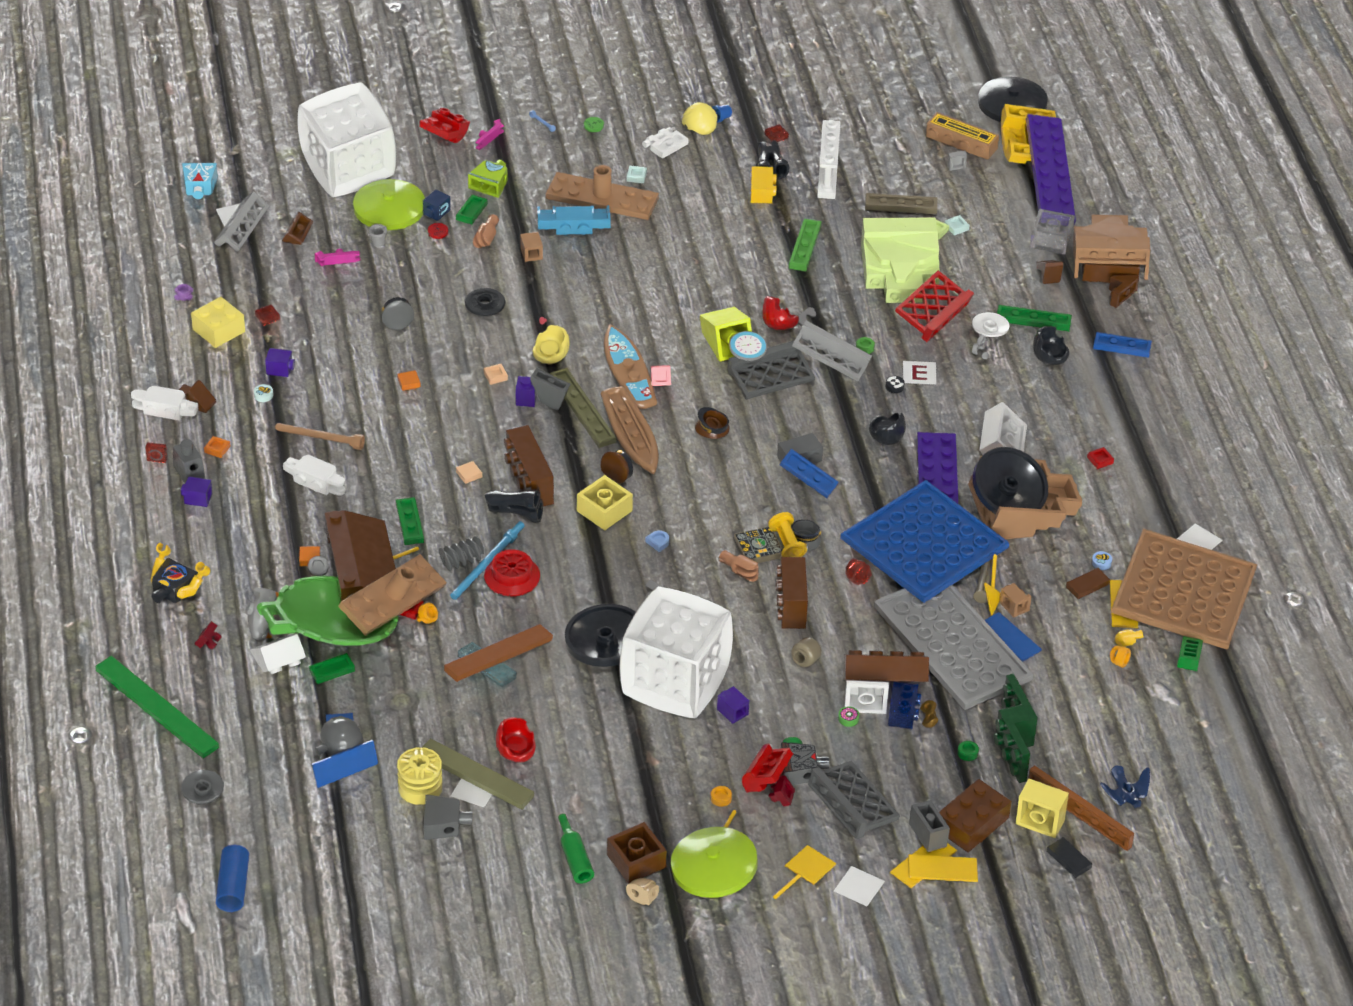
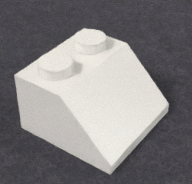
[250,634,306,674]
[845,680,889,714]

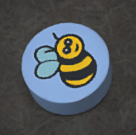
[1092,551,1112,570]

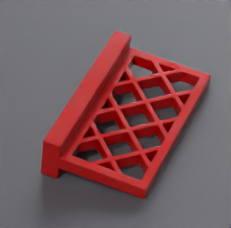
[895,270,974,342]

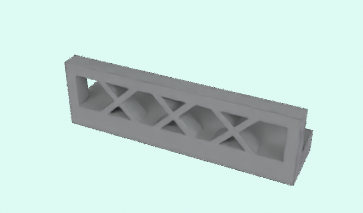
[214,191,269,252]
[792,320,872,381]

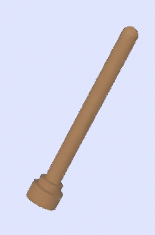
[275,423,365,450]

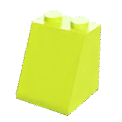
[700,307,752,361]

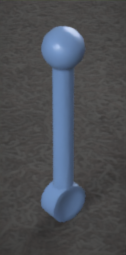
[529,110,556,132]

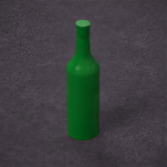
[558,814,594,884]

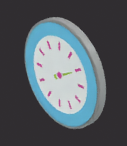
[729,331,767,361]

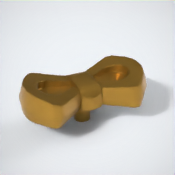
[920,700,939,728]

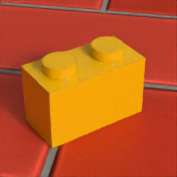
[751,166,776,203]

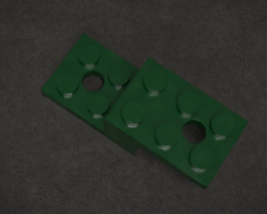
[994,674,1038,783]

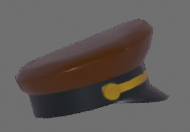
[695,407,730,439]
[600,450,633,484]

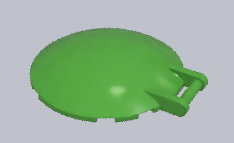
[257,576,398,646]

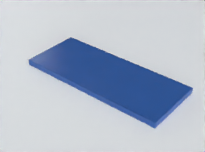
[985,612,1042,662]
[312,740,378,788]

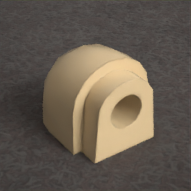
[626,878,659,905]

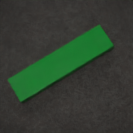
[997,305,1072,332]

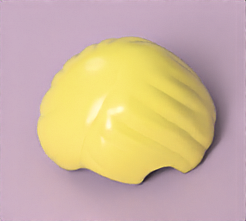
[682,102,717,135]
[532,325,570,364]

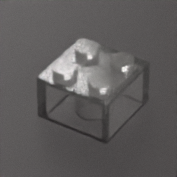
[1030,209,1075,254]

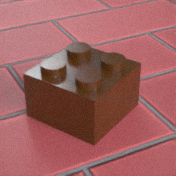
[607,822,667,884]

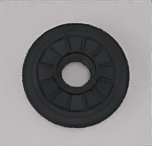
[465,288,506,316]

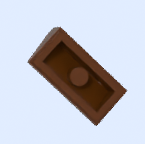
[282,211,314,245]

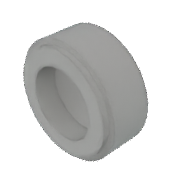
[308,556,328,576]

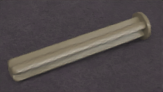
[973,558,993,603]

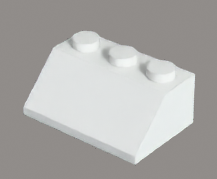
[980,402,1027,455]

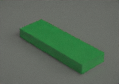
[396,497,424,545]

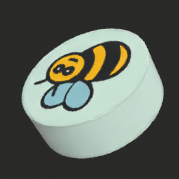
[254,384,273,402]

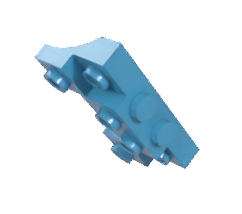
[537,205,611,235]

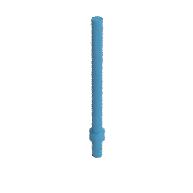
[450,521,525,600]

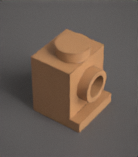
[999,583,1032,618]

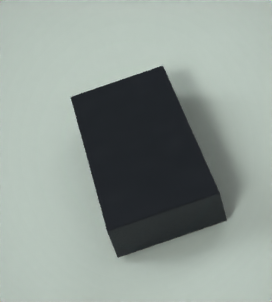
[1047,837,1092,878]

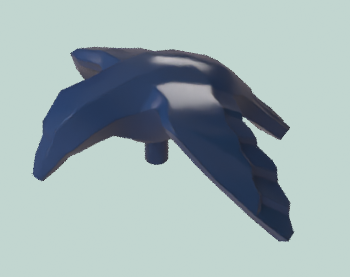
[1100,765,1150,808]

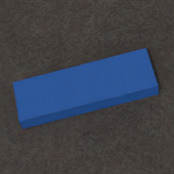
[1093,332,1152,358]
[780,449,839,498]

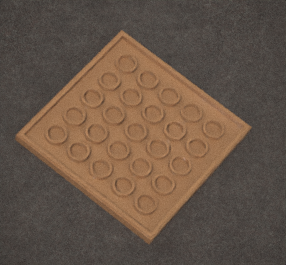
[1111,529,1258,650]

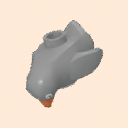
[245,587,279,641]

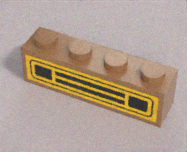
[926,112,999,160]

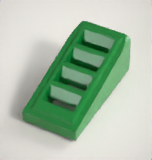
[1177,636,1203,671]

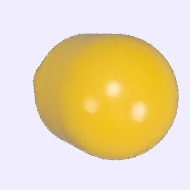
[1115,629,1143,647]

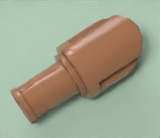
[473,214,499,248]
[719,550,759,582]

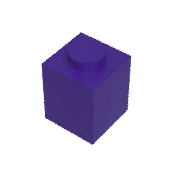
[265,348,295,377]
[516,376,537,407]
[181,477,213,507]
[717,686,749,724]

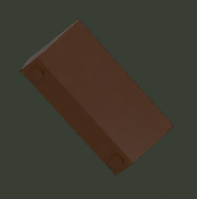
[325,510,396,601]

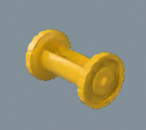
[768,512,807,557]

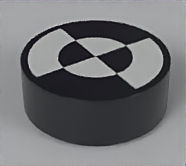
[885,376,905,393]

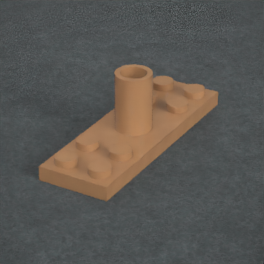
[546,165,659,220]
[338,554,447,636]

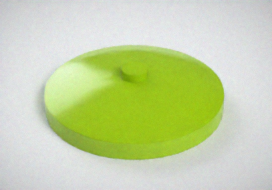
[353,179,425,230]
[671,827,758,898]

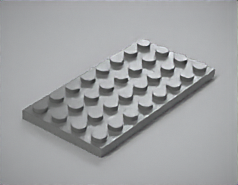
[874,585,1033,710]

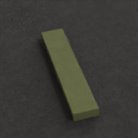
[550,368,616,448]
[422,738,534,810]

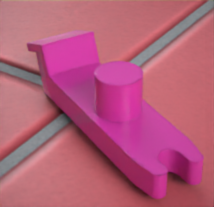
[476,119,504,150]
[314,249,360,266]

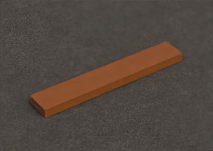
[444,624,553,682]
[1028,765,1134,851]

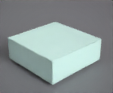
[627,166,647,183]
[945,215,970,235]

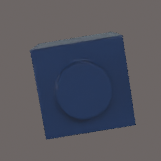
[423,190,451,221]

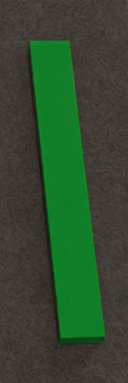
[95,655,219,759]

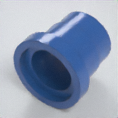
[712,105,732,123]

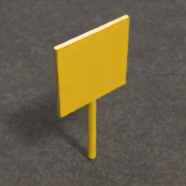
[773,845,836,899]

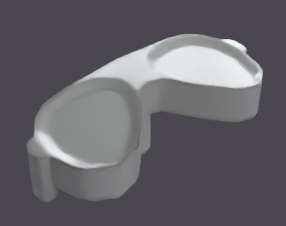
[798,307,816,326]
[972,334,988,355]

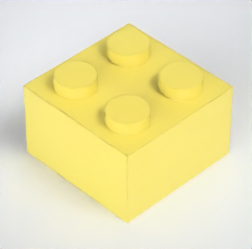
[191,297,245,348]
[577,475,633,530]
[1016,779,1069,838]

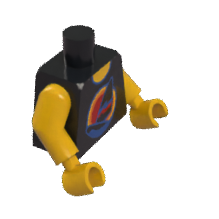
[151,542,210,603]

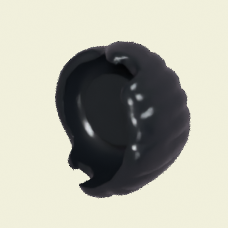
[1033,326,1070,365]
[869,413,906,445]

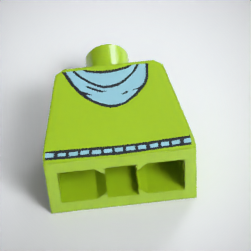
[468,160,508,198]

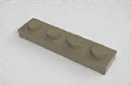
[865,193,937,214]

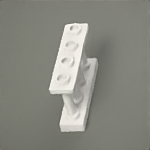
[818,120,840,199]

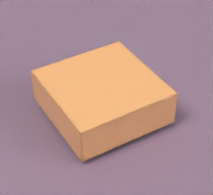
[484,364,508,385]
[456,461,482,484]

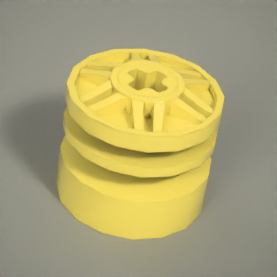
[397,747,442,805]

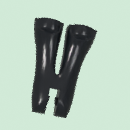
[756,140,790,180]
[485,489,543,523]

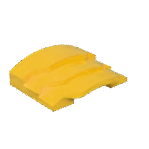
[1001,104,1056,164]

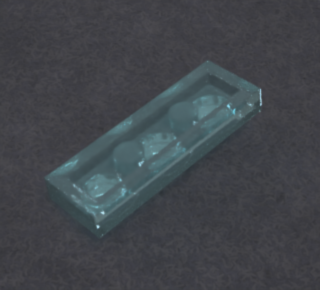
[457,642,517,687]

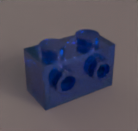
[888,682,922,729]

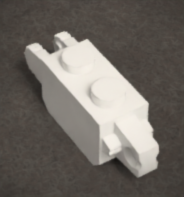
[131,386,198,421]
[283,455,346,496]

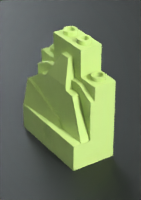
[861,218,940,303]

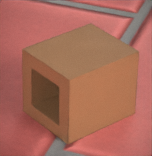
[520,232,543,262]

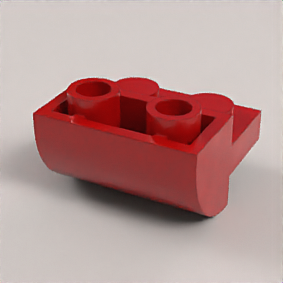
[419,108,470,143]
[742,743,793,792]

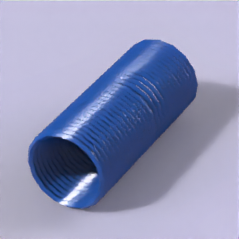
[215,844,250,912]

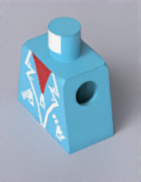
[182,163,218,199]

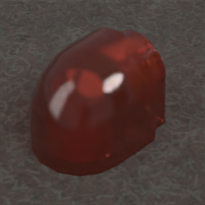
[845,558,872,585]

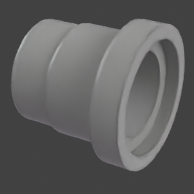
[369,224,387,247]

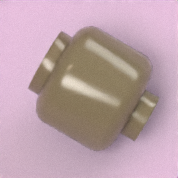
[791,637,822,667]

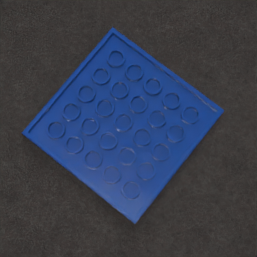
[840,480,1009,603]

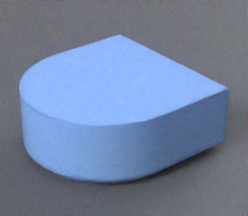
[645,531,669,552]

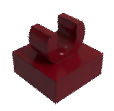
[194,621,222,649]
[768,775,795,806]

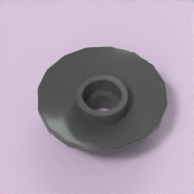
[181,770,224,804]

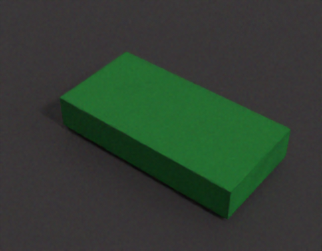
[456,194,488,225]
[309,653,355,684]

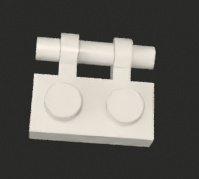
[642,127,688,159]

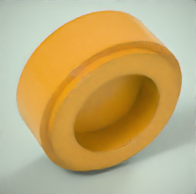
[711,786,732,807]

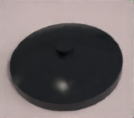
[978,76,1048,122]
[973,447,1048,515]
[565,604,636,667]

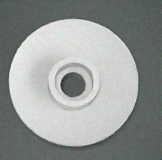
[972,312,1009,337]

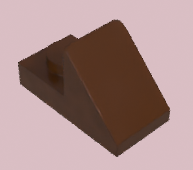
[1036,260,1063,284]
[1109,275,1139,308]
[179,380,216,413]

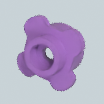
[174,284,193,301]

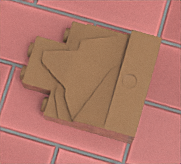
[1073,215,1150,280]
[968,456,1082,539]

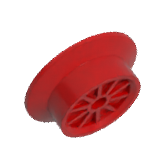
[484,549,540,596]

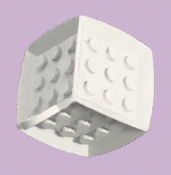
[298,82,396,197]
[619,587,733,718]

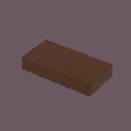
[1066,568,1110,599]

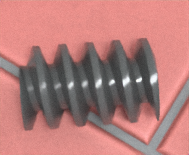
[439,536,484,571]

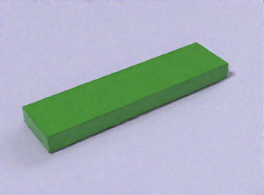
[789,219,822,271]

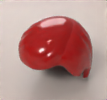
[762,296,799,330]
[496,717,536,763]

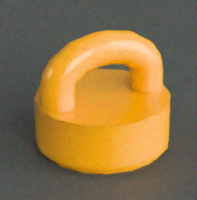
[417,603,438,624]
[1110,645,1131,668]

